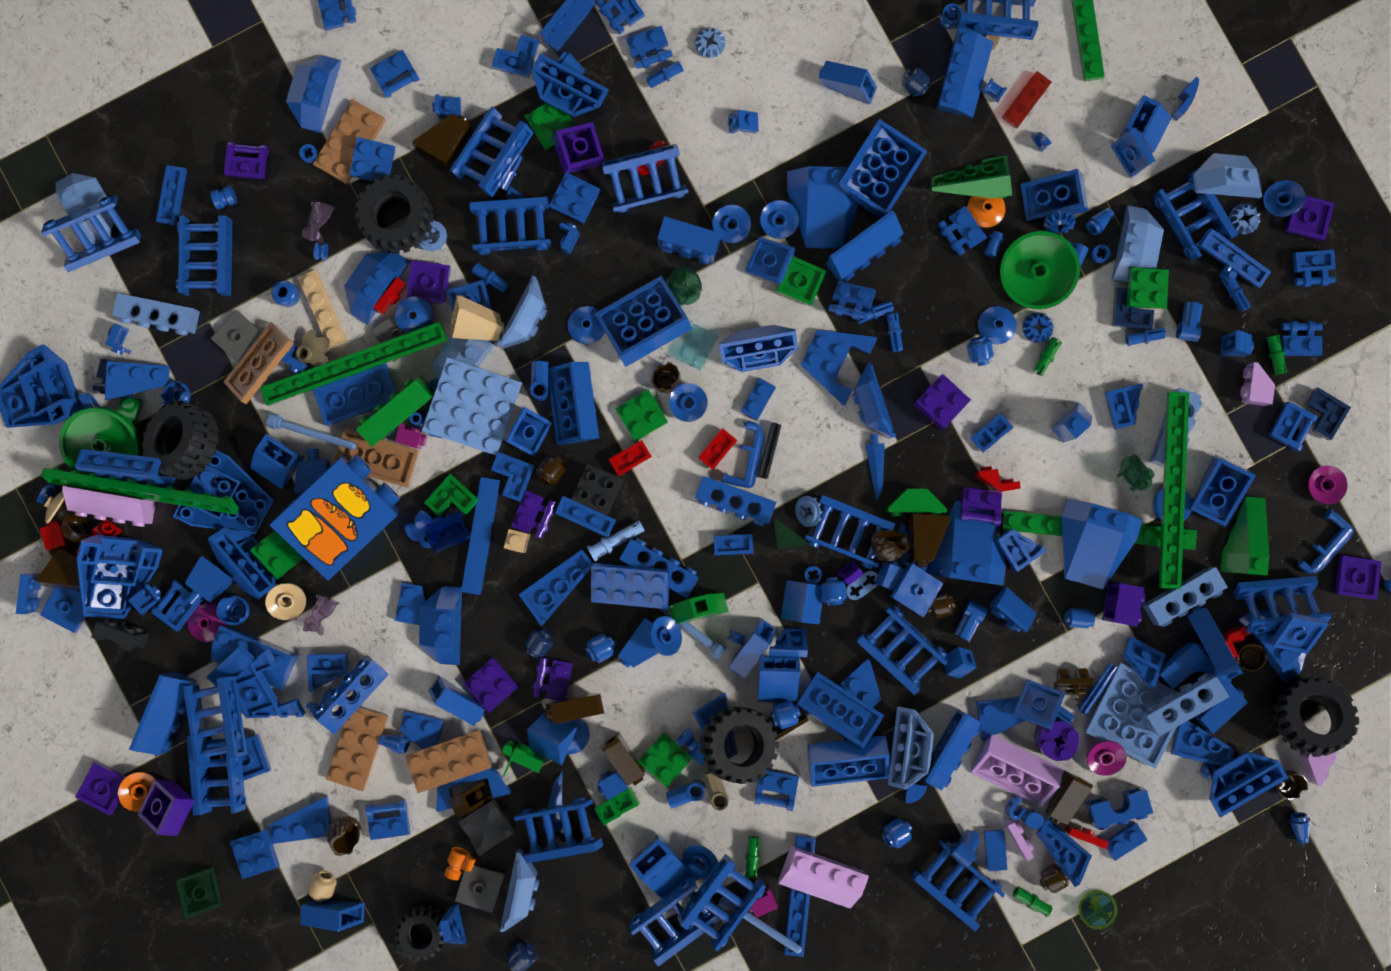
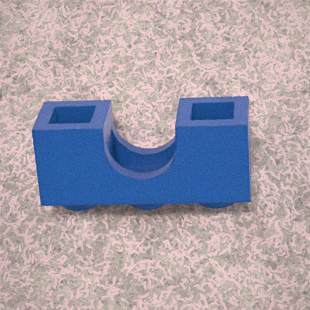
[1085,787,1153,830]

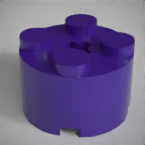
[1034,719,1079,761]

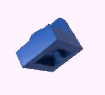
[432,94,462,119]
[559,222,580,255]

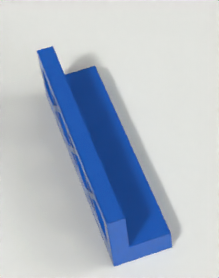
[540,0,599,52]

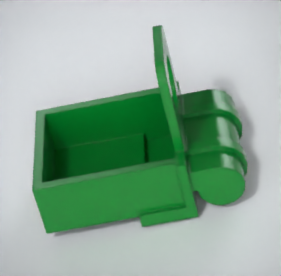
[502,740,546,777]

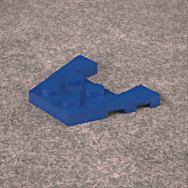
[800,330,877,406]
[236,648,306,718]
[436,754,511,812]

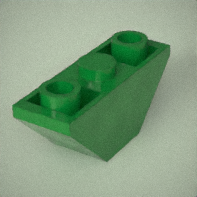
[886,489,947,516]
[668,593,729,624]

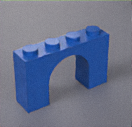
[1158,642,1248,734]

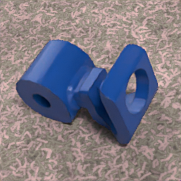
[676,728,704,766]
[1005,795,1044,830]

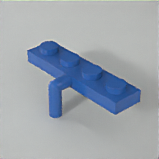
[1198,229,1271,288]

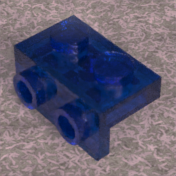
[424,512,471,554]

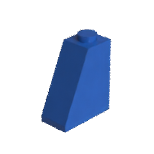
[819,60,877,105]
[1051,403,1093,443]
[618,617,658,668]
[729,618,777,679]
[428,676,485,726]
[300,901,365,932]

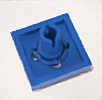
[446,280,493,313]

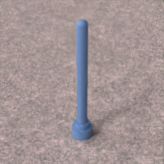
[267,413,356,450]
[660,608,727,660]
[717,896,802,954]

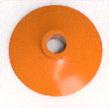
[967,196,1005,228]
[118,772,156,812]

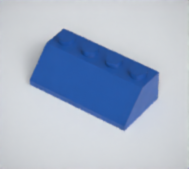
[936,28,993,118]
[826,210,904,282]
[548,362,599,445]
[211,624,299,691]
[129,671,196,755]
[922,709,982,791]
[807,736,890,787]

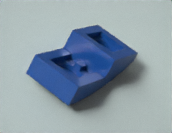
[1171,76,1199,121]
[970,413,1014,453]

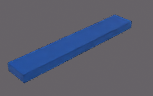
[462,477,501,595]
[784,835,816,957]

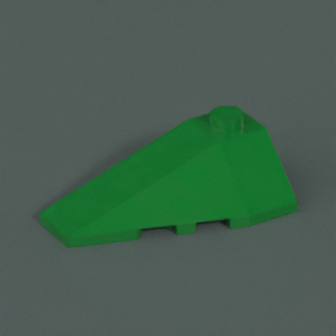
[931,155,1012,198]
[1220,496,1269,575]

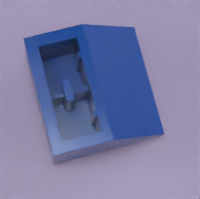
[1119,95,1171,153]
[250,434,305,489]
[988,587,1037,632]

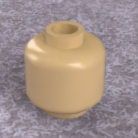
[308,870,337,902]

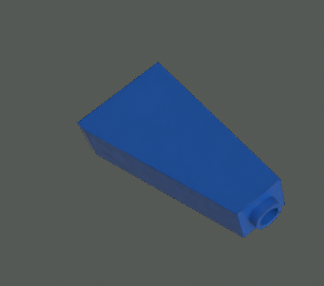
[1188,607,1243,681]

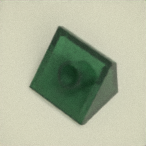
[772,519,808,549]
[175,867,222,920]

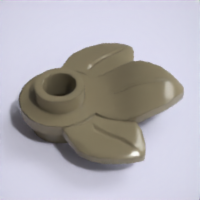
[296,330,330,367]

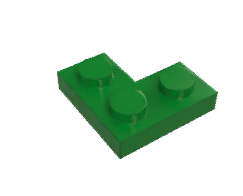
[424,474,479,516]

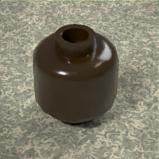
[536,455,565,485]
[928,591,956,619]
[1039,863,1069,894]

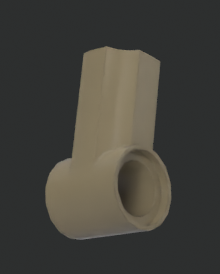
[702,772,729,811]

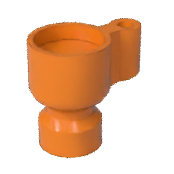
[444,847,476,880]

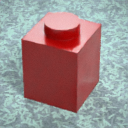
[40,520,74,551]

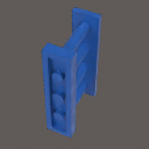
[957,0,1038,40]
[450,106,534,197]
[601,144,688,213]
[1153,169,1238,261]
[41,195,141,272]
[470,197,552,255]
[176,216,232,296]
[75,449,175,488]
[804,495,895,570]
[1233,576,1332,634]
[857,605,947,695]
[183,676,247,766]
[187,736,246,815]
[514,797,603,864]
[911,839,1005,931]
[677,854,766,951]
[629,876,721,966]

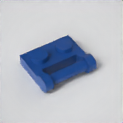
[370,50,420,98]
[1268,401,1318,452]
[151,579,203,632]
[754,769,799,811]
[365,799,411,840]

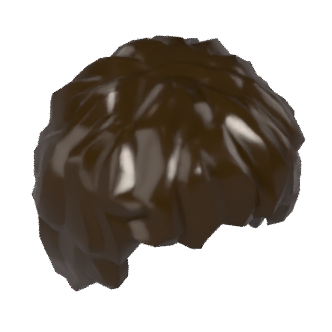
[870,530,910,561]
[326,816,362,856]

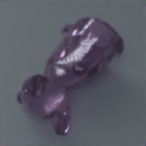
[302,202,335,245]
[303,594,340,635]

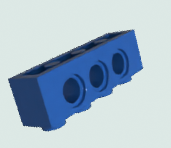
[695,476,776,526]
[620,538,699,598]
[312,655,389,734]

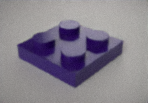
[1285,195,1334,241]
[406,260,451,305]
[1335,556,1382,600]
[463,657,519,713]
[75,761,126,815]

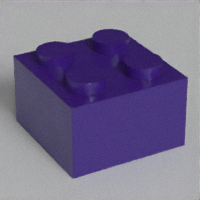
[552,122,604,174]
[913,373,971,430]
[1102,582,1145,627]
[138,779,195,836]

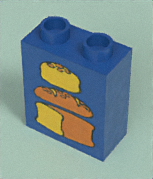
[270,454,400,581]

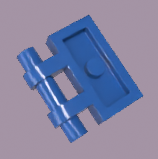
[318,0,356,31]
[596,0,645,34]
[626,26,673,69]
[938,206,987,256]
[1292,250,1336,287]
[829,281,876,320]
[1280,321,1323,356]

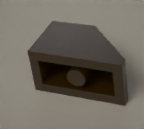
[448,778,492,817]

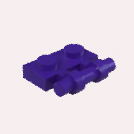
[511,491,556,539]
[532,657,573,701]

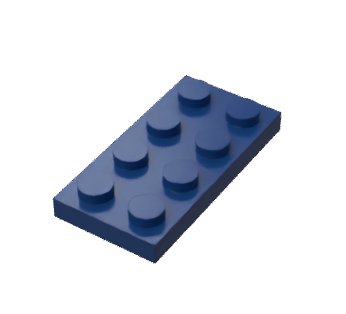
[313,364,396,426]
[591,563,669,609]
[797,672,884,749]

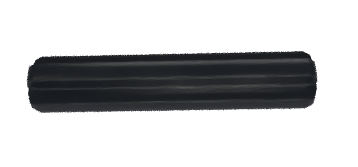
[758,423,781,479]

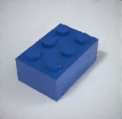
[658,216,721,265]

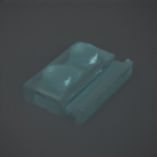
[676,324,718,371]

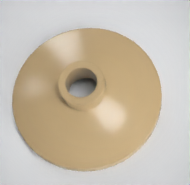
[44,491,64,524]
[265,583,306,620]

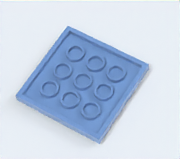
[422,356,522,455]
[1084,662,1188,769]

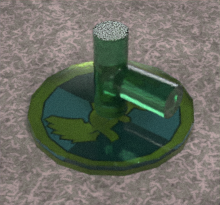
[1078,890,1118,930]

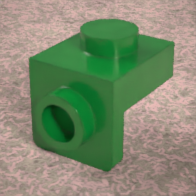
[117,397,143,429]

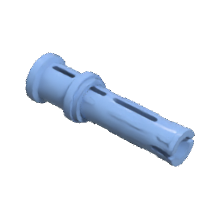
[587,520,644,562]

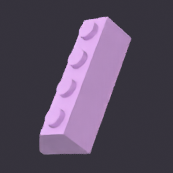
[62,486,156,527]
[971,734,1063,806]
[778,845,869,909]

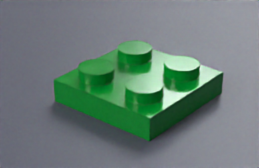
[525,103,575,150]
[776,257,826,307]
[1127,267,1169,309]
[616,389,668,442]
[250,530,304,580]
[638,732,693,787]

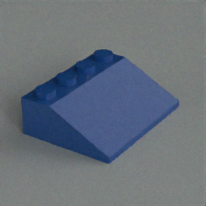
[838,119,927,219]
[595,276,692,367]

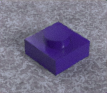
[837,560,864,586]

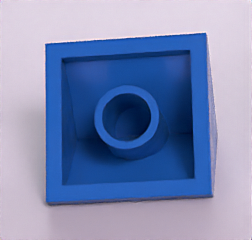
[504,406,552,456]
[781,580,823,624]
[527,713,577,765]

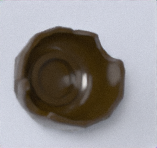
[651,362,681,393]
[60,515,93,543]
[1235,642,1267,672]
[1274,770,1308,800]

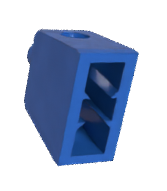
[294,449,331,493]
[185,556,234,606]

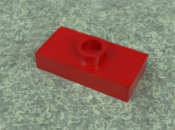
[373,277,407,315]
[698,428,737,470]
[609,440,652,476]
[1064,824,1109,849]

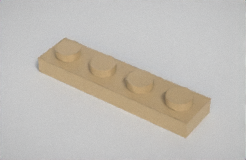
[298,270,348,348]

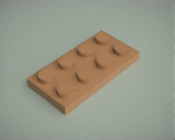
[313,99,386,185]
[224,322,294,404]
[334,429,420,488]
[326,706,389,791]
[405,730,492,794]

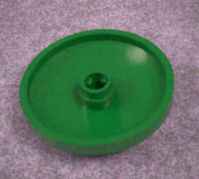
[1000,231,1080,309]
[59,407,141,476]

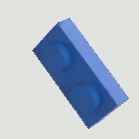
[740,378,776,421]
[713,534,753,555]
[1106,822,1147,861]

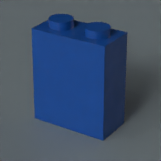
[757,656,800,703]

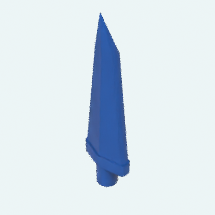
[865,434,885,502]
[543,771,563,836]

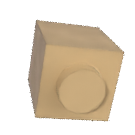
[504,529,530,553]

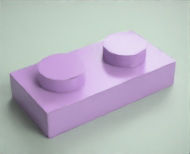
[1003,819,1034,861]

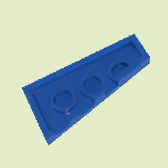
[519,549,593,626]

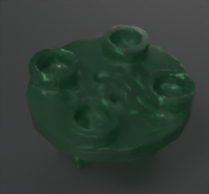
[666,266,703,306]
[1116,454,1155,492]

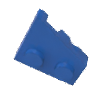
[995,529,1047,572]
[307,653,349,692]
[840,658,881,708]
[400,711,444,750]

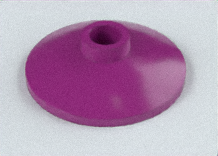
[1308,466,1348,504]
[187,603,227,642]
[1087,741,1127,776]

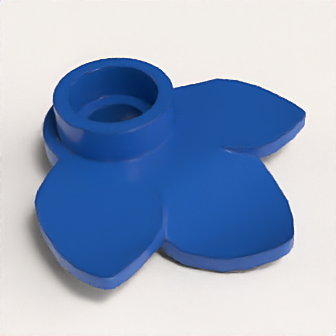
[405,510,444,548]

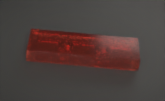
[1002,71,1052,129]

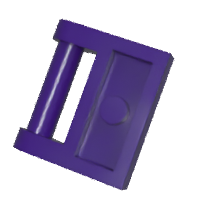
[224,142,269,180]
[960,487,1002,526]

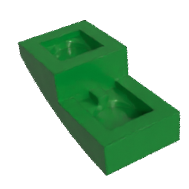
[594,786,640,825]

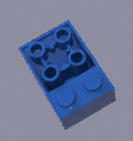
[629,834,698,899]

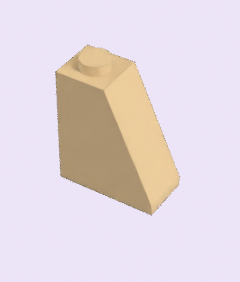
[450,295,504,341]

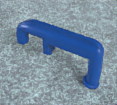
[720,420,764,488]
[1297,508,1353,574]

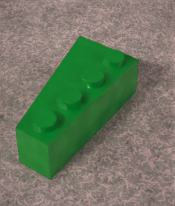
[356,375,434,447]

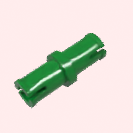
[1266,335,1287,375]
[1032,337,1062,376]
[745,836,761,878]
[1012,886,1053,917]

